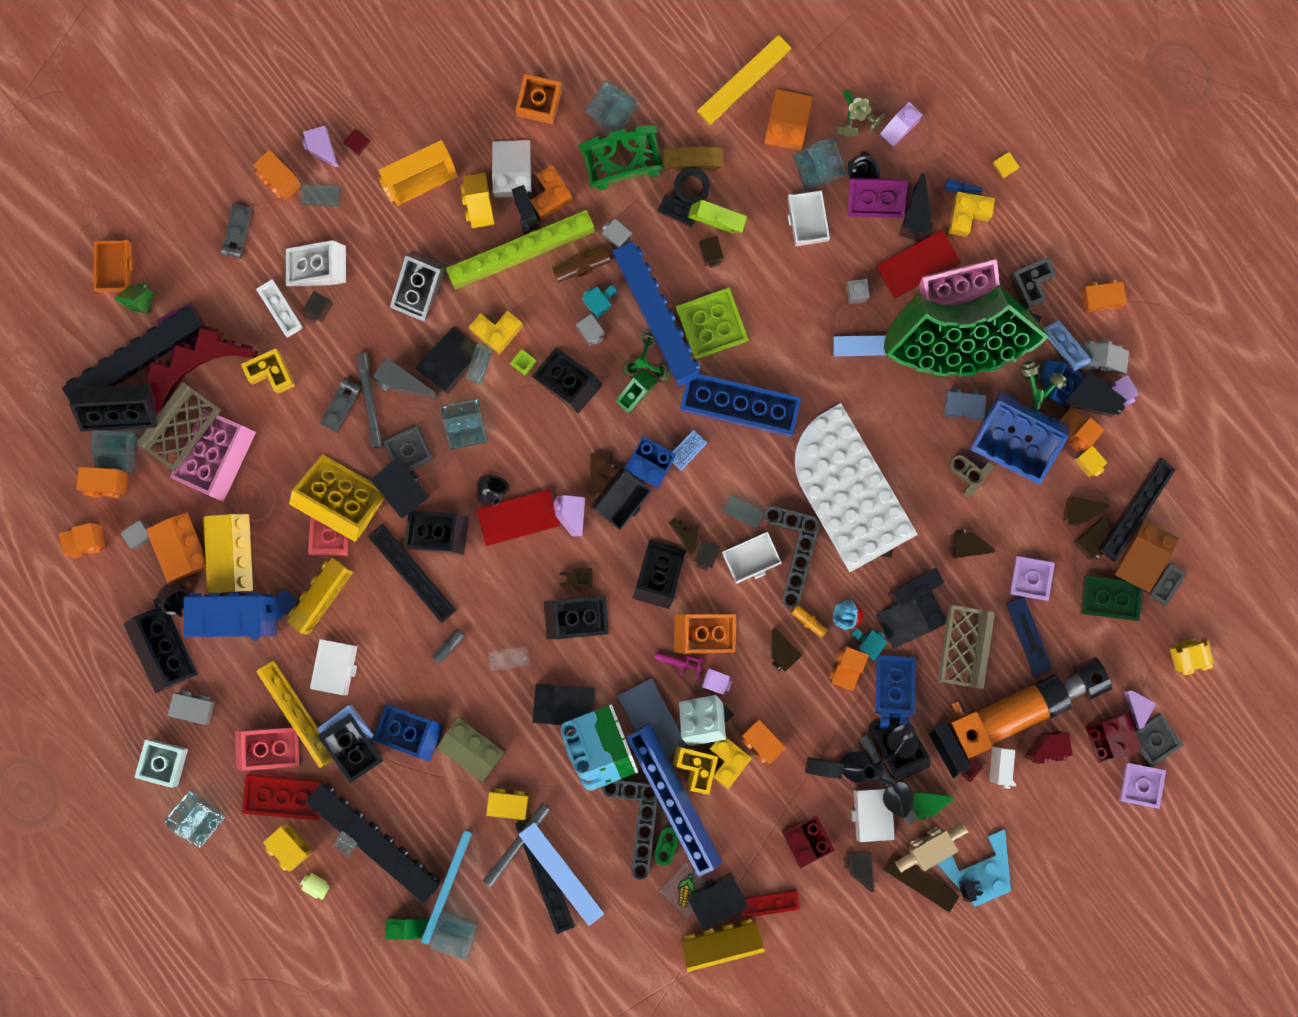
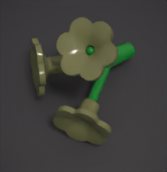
[836,90,886,137]

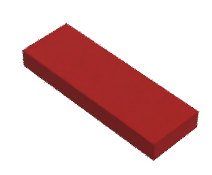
[741,889,800,918]

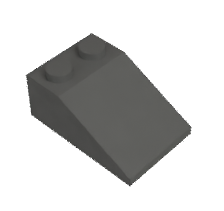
[390,251,448,322]
[373,357,438,399]

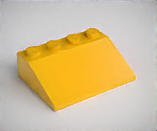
[289,454,384,542]
[681,918,765,972]

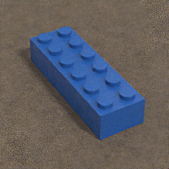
[680,374,801,437]

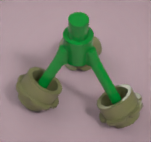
[622,330,672,382]
[1020,361,1067,410]

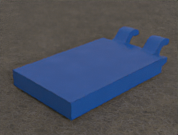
[875,655,916,728]

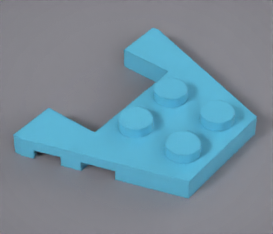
[937,829,1011,907]

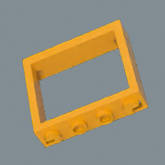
[378,140,458,206]

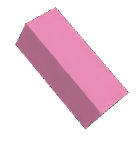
[919,258,1000,305]

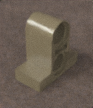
[948,455,994,498]

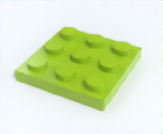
[676,288,749,360]

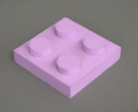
[1009,556,1055,601]
[1119,763,1166,809]

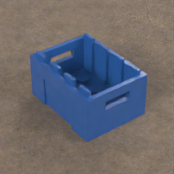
[971,390,1069,485]
[184,592,277,637]

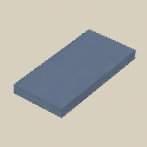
[618,678,688,757]

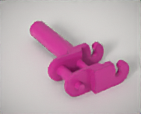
[654,652,703,681]

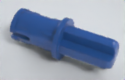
[944,179,983,196]

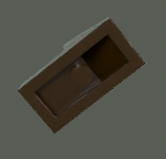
[669,518,699,554]

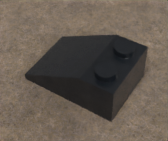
[899,173,933,242]
[416,327,483,394]
[532,348,602,414]
[404,511,469,555]
[632,539,686,609]
[876,590,946,649]
[544,596,609,639]
[532,683,595,725]
[317,714,383,783]
[868,717,930,782]

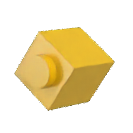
[1074,446,1107,477]

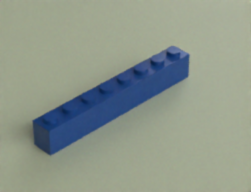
[613,241,700,387]
[626,723,722,876]

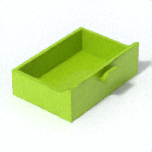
[688,200,747,234]

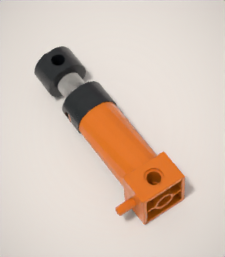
[946,657,1112,759]

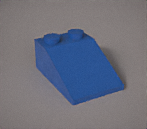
[372,704,443,761]

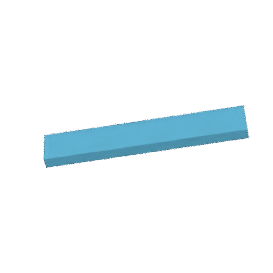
[421,830,473,945]

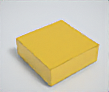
[992,152,1020,179]

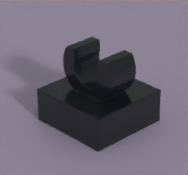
[958,880,983,902]

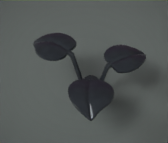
[838,724,918,819]

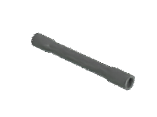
[356,353,383,449]
[859,734,918,825]
[483,802,551,887]

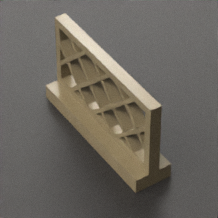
[136,382,221,471]
[938,605,995,689]

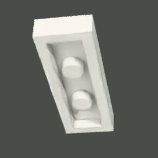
[256,279,303,338]

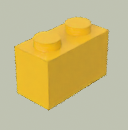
[486,788,529,820]

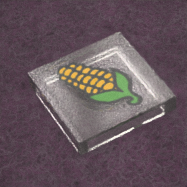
[659,862,705,919]

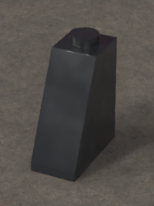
[1063,371,1127,417]

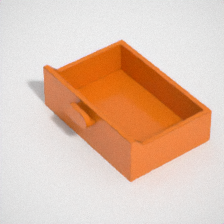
[94,240,133,293]

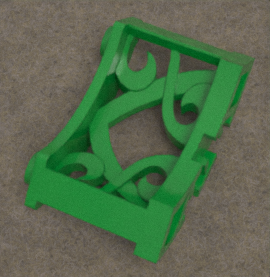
[578,125,666,191]

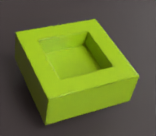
[510,349,537,376]

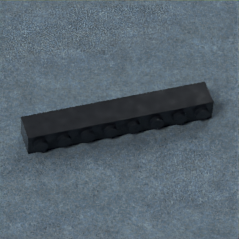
[62,306,207,401]
[305,783,440,903]

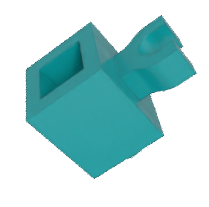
[582,285,617,319]
[851,628,888,661]

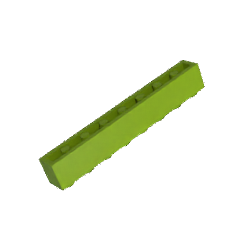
[446,210,595,290]

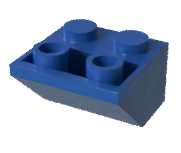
[624,436,677,490]

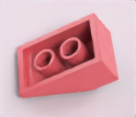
[235,727,299,771]

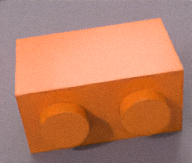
[1081,280,1127,312]

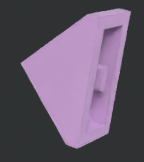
[1123,690,1156,729]

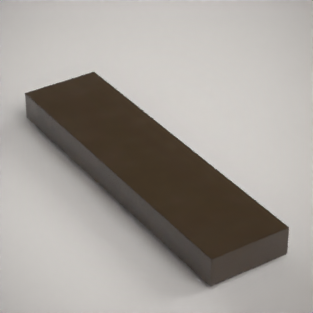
[883,853,960,913]

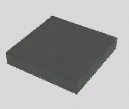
[382,425,434,471]
[1135,713,1183,767]

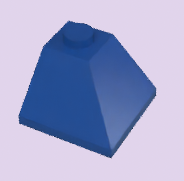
[1040,360,1085,409]

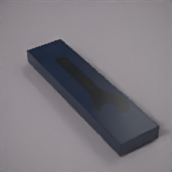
[1005,597,1053,676]

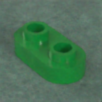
[654,827,679,866]

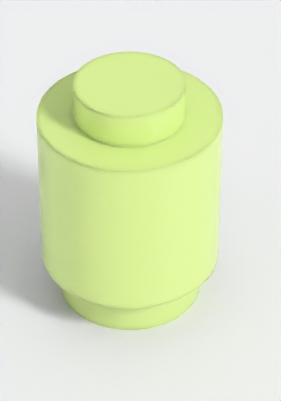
[300,873,330,900]

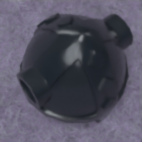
[847,151,880,178]
[476,475,509,506]
[153,584,188,617]

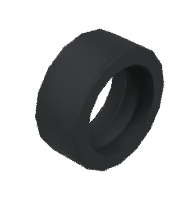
[674,168,710,205]
[805,757,844,779]

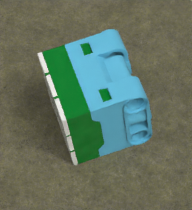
[561,704,638,791]

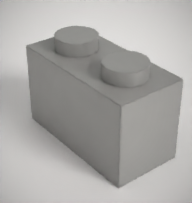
[168,690,215,725]

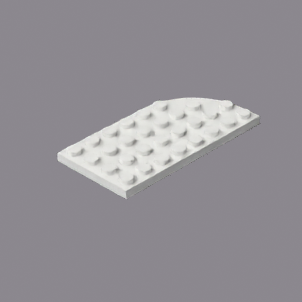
[795,403,917,573]

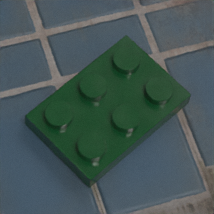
[1080,576,1143,621]

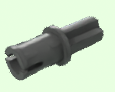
[432,628,466,663]

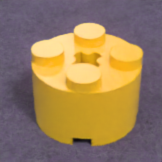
[1169,638,1214,675]

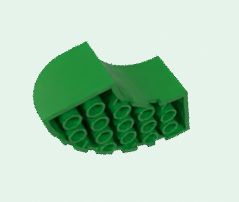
[884,285,1049,377]

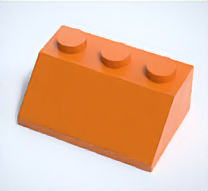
[146,512,206,583]

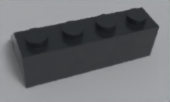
[69,384,157,432]
[123,608,198,694]

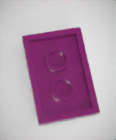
[847,177,908,218]

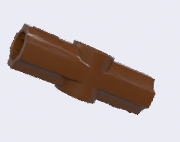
[552,246,611,283]

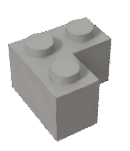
[1079,340,1129,374]

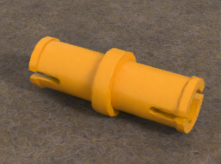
[791,604,828,638]

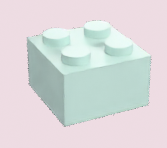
[679,695,726,746]
[134,739,188,788]

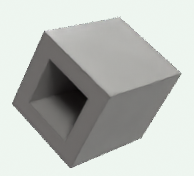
[602,219,632,248]
[846,279,870,304]
[576,314,605,346]
[120,520,151,550]

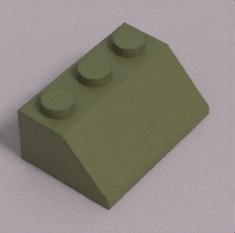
[437,717,506,782]

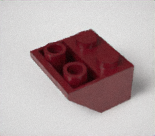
[1085,712,1142,763]
[1025,731,1073,764]
[781,815,835,869]

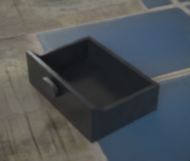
[511,185,539,234]
[370,458,429,518]
[590,468,651,531]
[888,568,945,607]
[929,721,971,778]
[686,872,749,930]

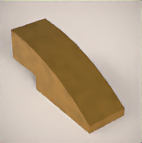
[662,147,724,170]

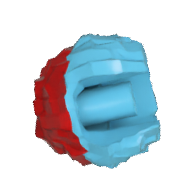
[833,600,864,630]

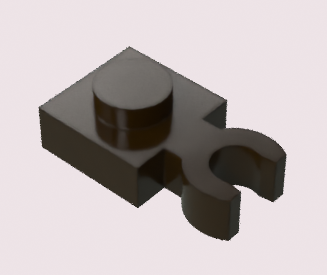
[559,568,593,588]

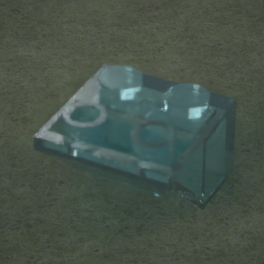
[585,80,637,133]
[794,140,847,191]
[441,399,488,450]
[91,430,137,473]
[164,791,225,848]
[430,911,479,961]

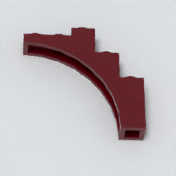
[146,326,258,412]

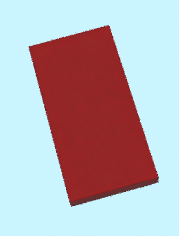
[876,230,961,300]
[476,489,560,547]
[242,774,324,820]

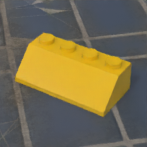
[203,514,253,594]
[287,558,354,635]

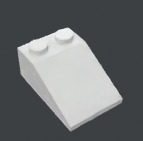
[492,140,532,198]
[286,240,346,286]

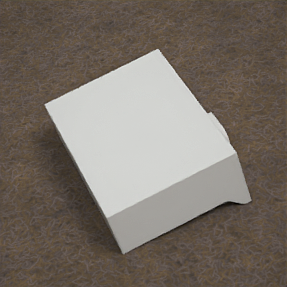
[787,190,830,246]
[722,532,782,584]
[310,639,357,695]
[989,747,1016,789]
[851,788,895,842]

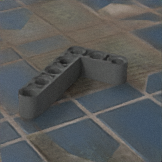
[763,506,819,609]
[602,779,657,880]

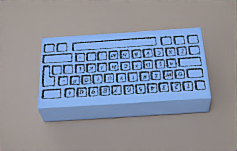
[673,430,707,471]

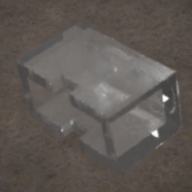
[488,646,531,671]

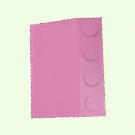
[170,408,256,502]

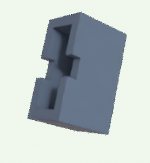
[943,389,986,421]

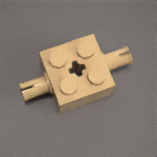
[895,822,968,873]

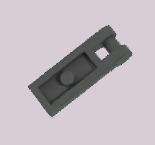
[221,204,253,259]
[319,377,362,433]

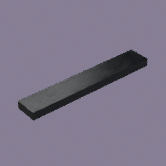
[1099,458,1176,561]
[368,524,456,623]
[515,818,575,934]

